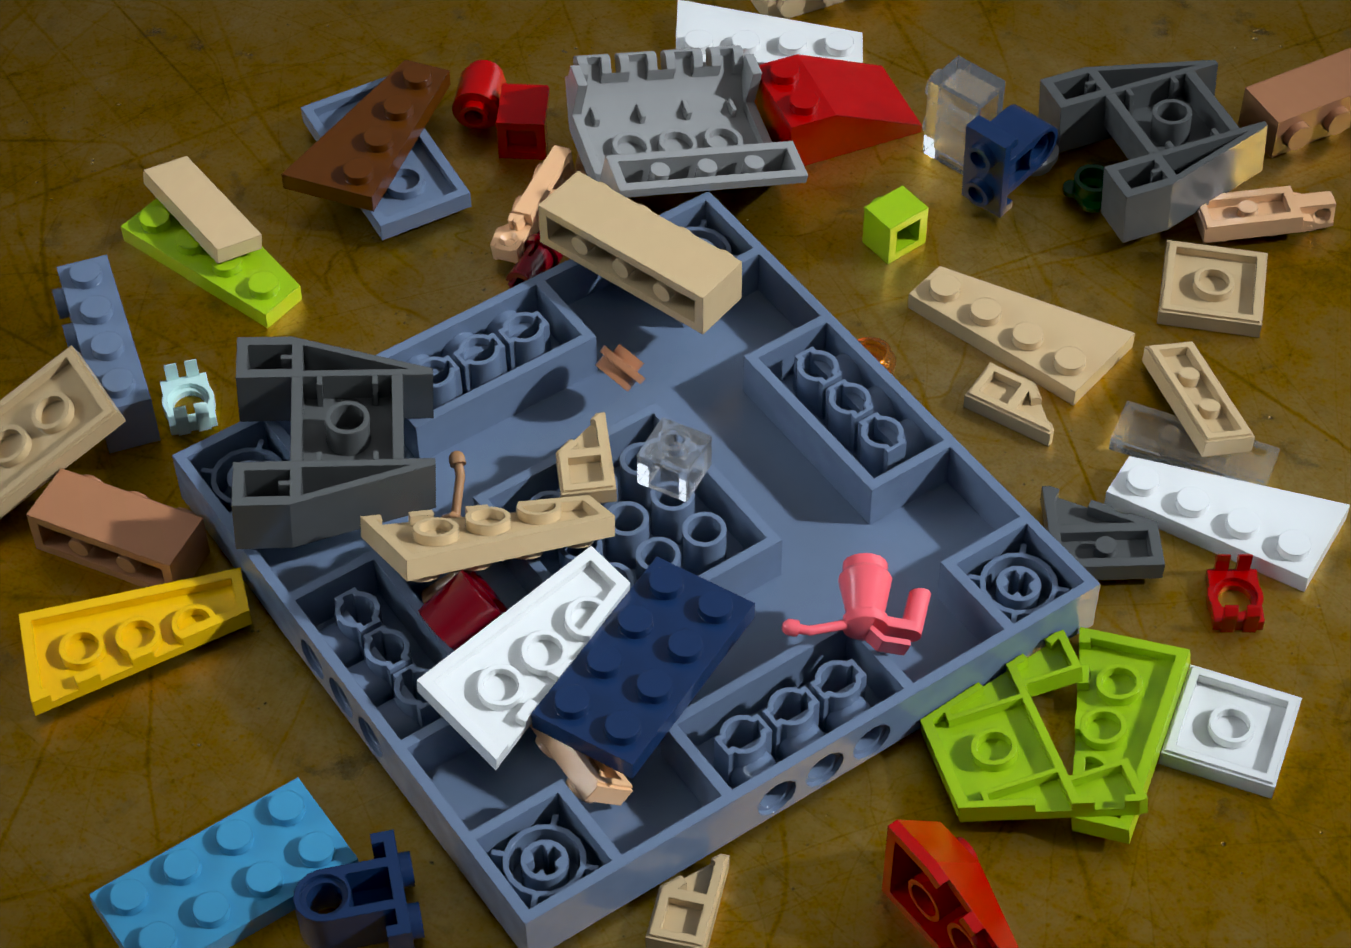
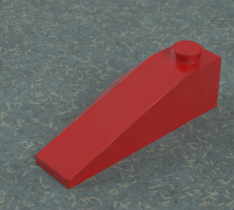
[882,819,1019,948]

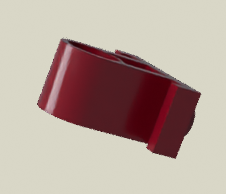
[418,570,508,651]

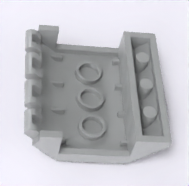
[565,45,808,197]

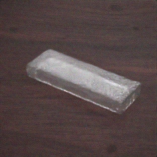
[1109,401,1280,486]

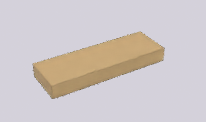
[143,156,262,264]
[1142,341,1255,457]

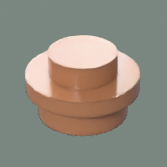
[595,344,646,392]

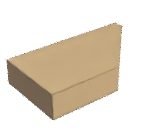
[963,362,1054,447]
[556,412,617,503]
[645,854,730,948]

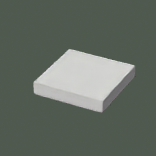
[1158,664,1302,799]

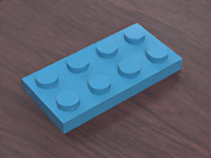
[89,777,359,948]

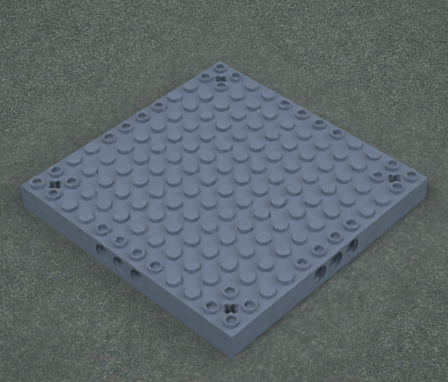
[172,191,1101,948]

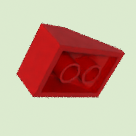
[754,54,922,166]

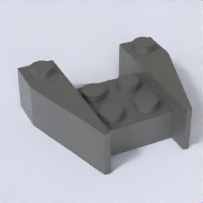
[1038,60,1268,243]
[231,336,436,549]

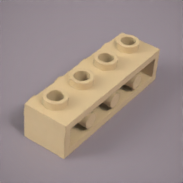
[538,171,742,334]

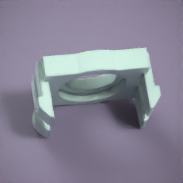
[160,359,218,436]

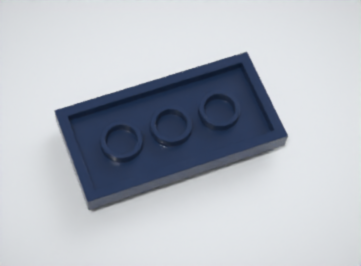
[531,556,755,779]

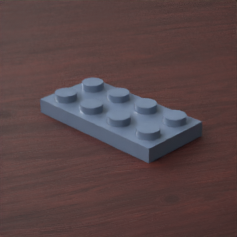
[301,76,472,240]

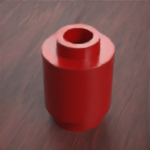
[452,60,507,130]

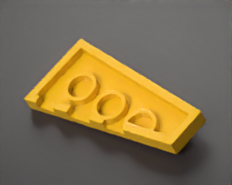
[18,567,252,716]

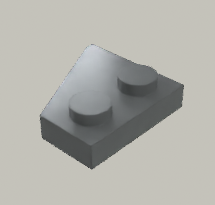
[1040,486,1165,580]

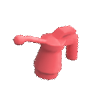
[782,553,931,656]

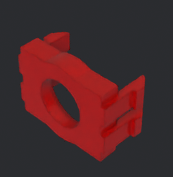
[1205,554,1265,633]

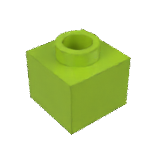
[862,185,929,264]

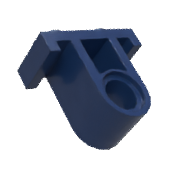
[962,104,1058,218]
[293,829,425,948]

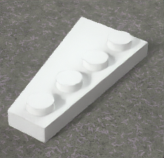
[1104,456,1350,592]

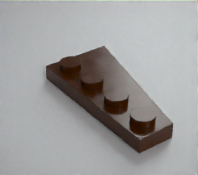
[281,60,451,212]

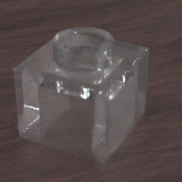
[637,417,712,502]

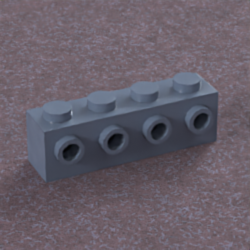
[52,255,161,454]

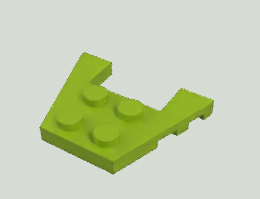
[920,630,1148,822]

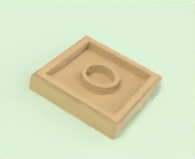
[1157,240,1268,337]

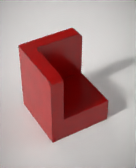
[496,83,550,160]

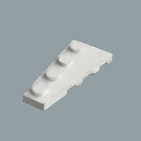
[676,0,863,67]
[417,546,630,770]

